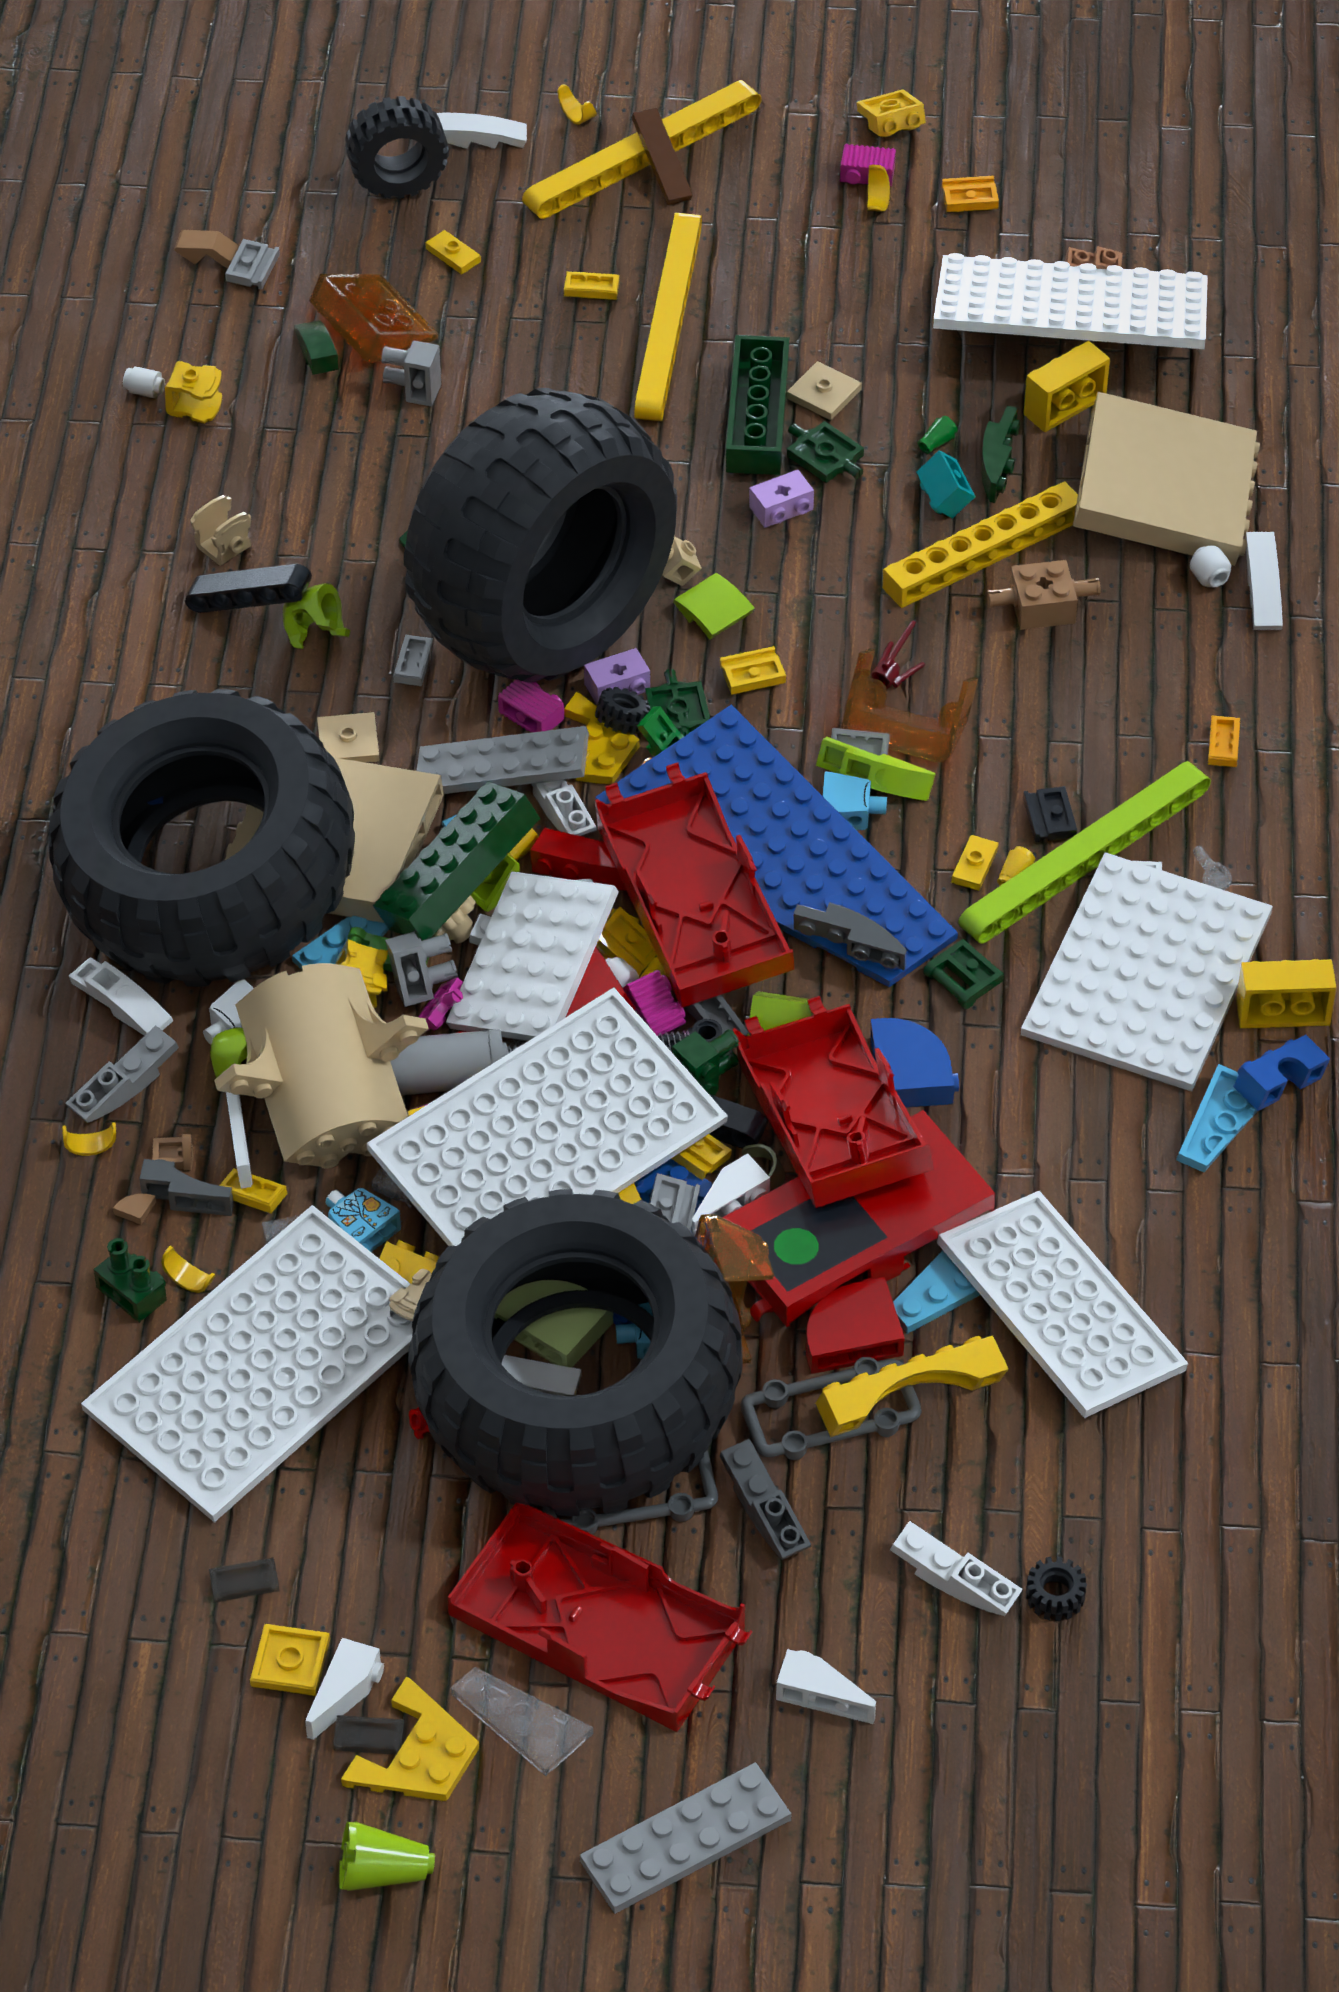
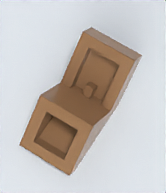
[174,230,239,269]

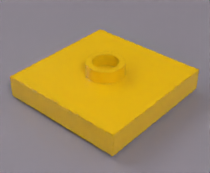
[250,1624,330,1696]

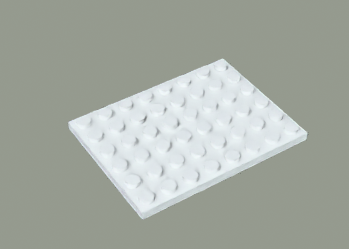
[1021,853,1273,1092]

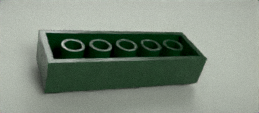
[726,335,790,475]
[372,782,541,941]

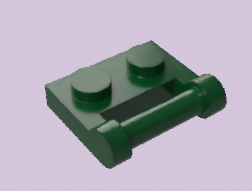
[923,939,1004,1009]

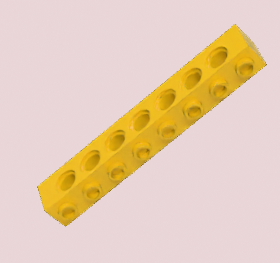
[882,481,1078,608]

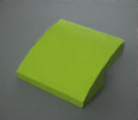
[673,573,755,639]

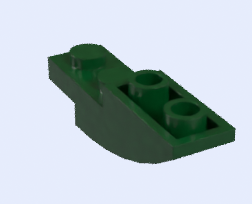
[981,406,1020,503]

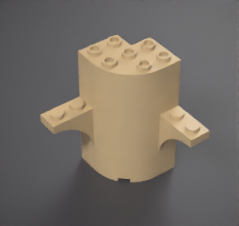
[214,963,429,1169]

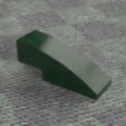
[294,320,339,375]

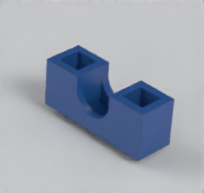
[1233,1035,1330,1111]

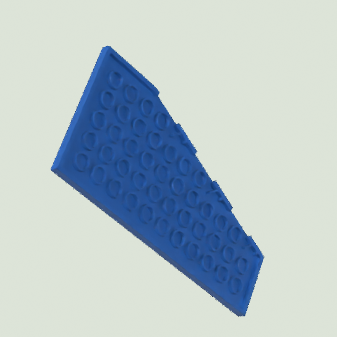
[595,704,958,987]

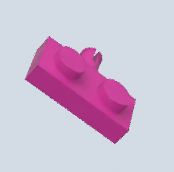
[418,977,463,1031]

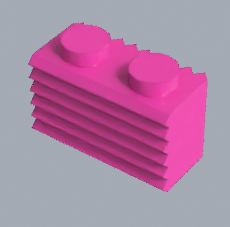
[840,144,896,187]
[498,679,564,733]
[623,970,686,1036]

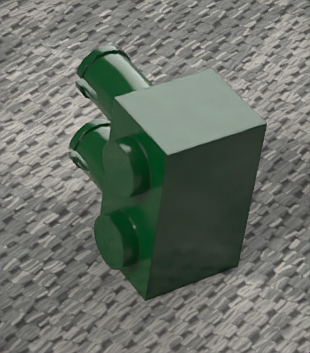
[672,1029,739,1096]
[93,1238,167,1323]

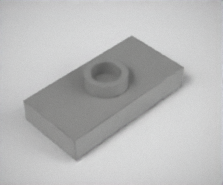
[393,635,433,686]
[831,728,890,756]

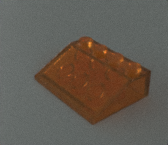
[309,274,439,363]

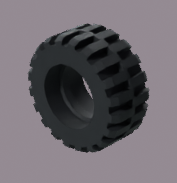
[345,96,449,199]

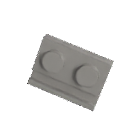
[225,239,280,289]
[649,1173,701,1231]

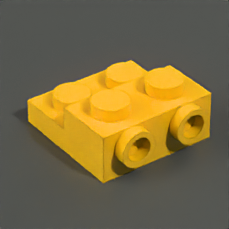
[856,89,926,137]

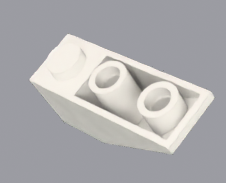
[692,1154,770,1239]

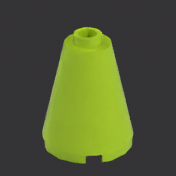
[339,1821,435,1891]

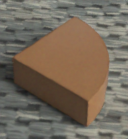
[113,1194,156,1225]

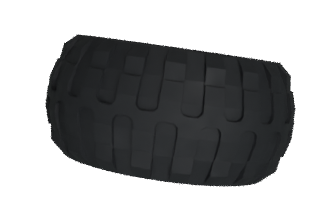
[404,388,677,683]
[48,689,355,987]
[409,1189,743,1516]

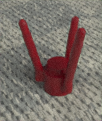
[871,620,925,689]

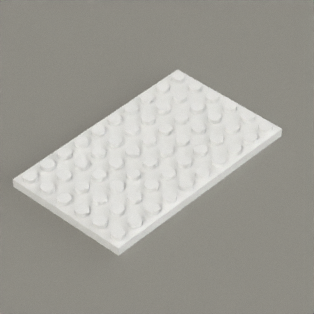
[933,253,1207,349]
[367,987,728,1246]
[81,1205,413,1522]

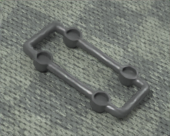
[740,1357,922,1460]
[542,1450,718,1535]

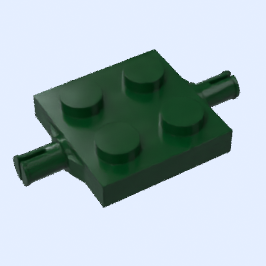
[787,421,864,483]
[645,669,710,736]

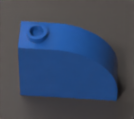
[870,1018,959,1107]

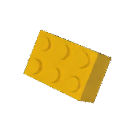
[1024,340,1110,432]
[1236,959,1336,1028]

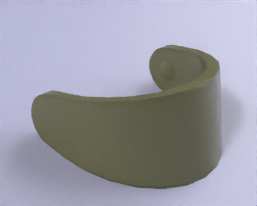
[742,1144,785,1191]

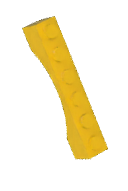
[815,1335,1008,1437]

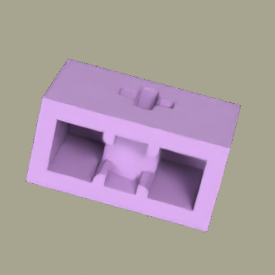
[749,470,814,528]
[584,648,650,705]

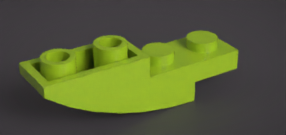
[816,737,936,801]

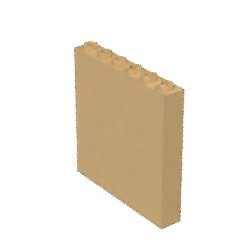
[1073,392,1260,566]
[225,757,444,923]

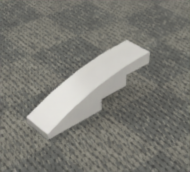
[437,113,527,149]
[1245,532,1283,630]

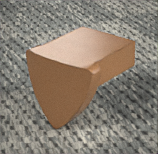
[152,1134,194,1171]

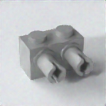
[381,340,441,407]
[385,932,458,1007]

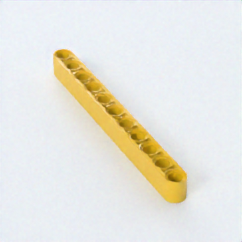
[522,80,762,219]
[634,213,702,421]

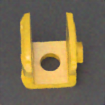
[165,361,222,424]
[335,939,388,1008]

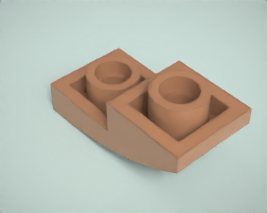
[1065,246,1122,269]

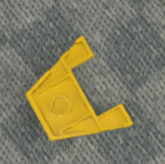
[564,692,640,785]
[341,1677,479,1801]

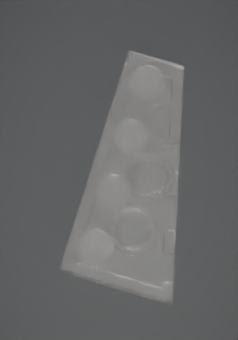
[451,1667,593,1776]

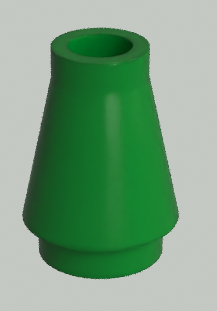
[918,416,958,454]

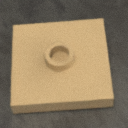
[787,361,862,420]
[317,712,380,763]

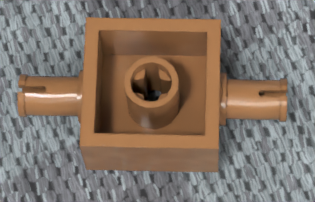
[986,560,1101,630]

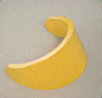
[557,84,597,125]
[867,165,890,212]
[62,1122,116,1156]
[161,1245,215,1293]

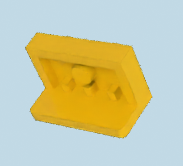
[379,1240,439,1284]

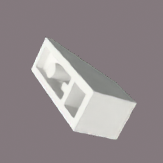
[305,1638,384,1740]
[776,1649,876,1724]

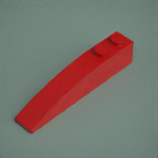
[530,828,626,890]

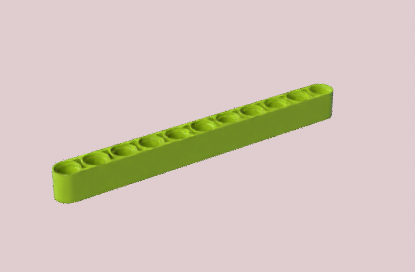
[958,761,1211,944]

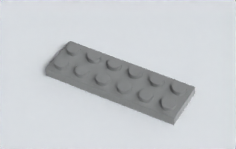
[416,726,589,794]
[580,1762,791,1914]

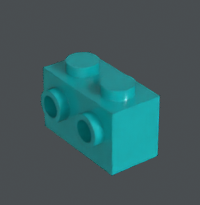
[916,450,976,519]

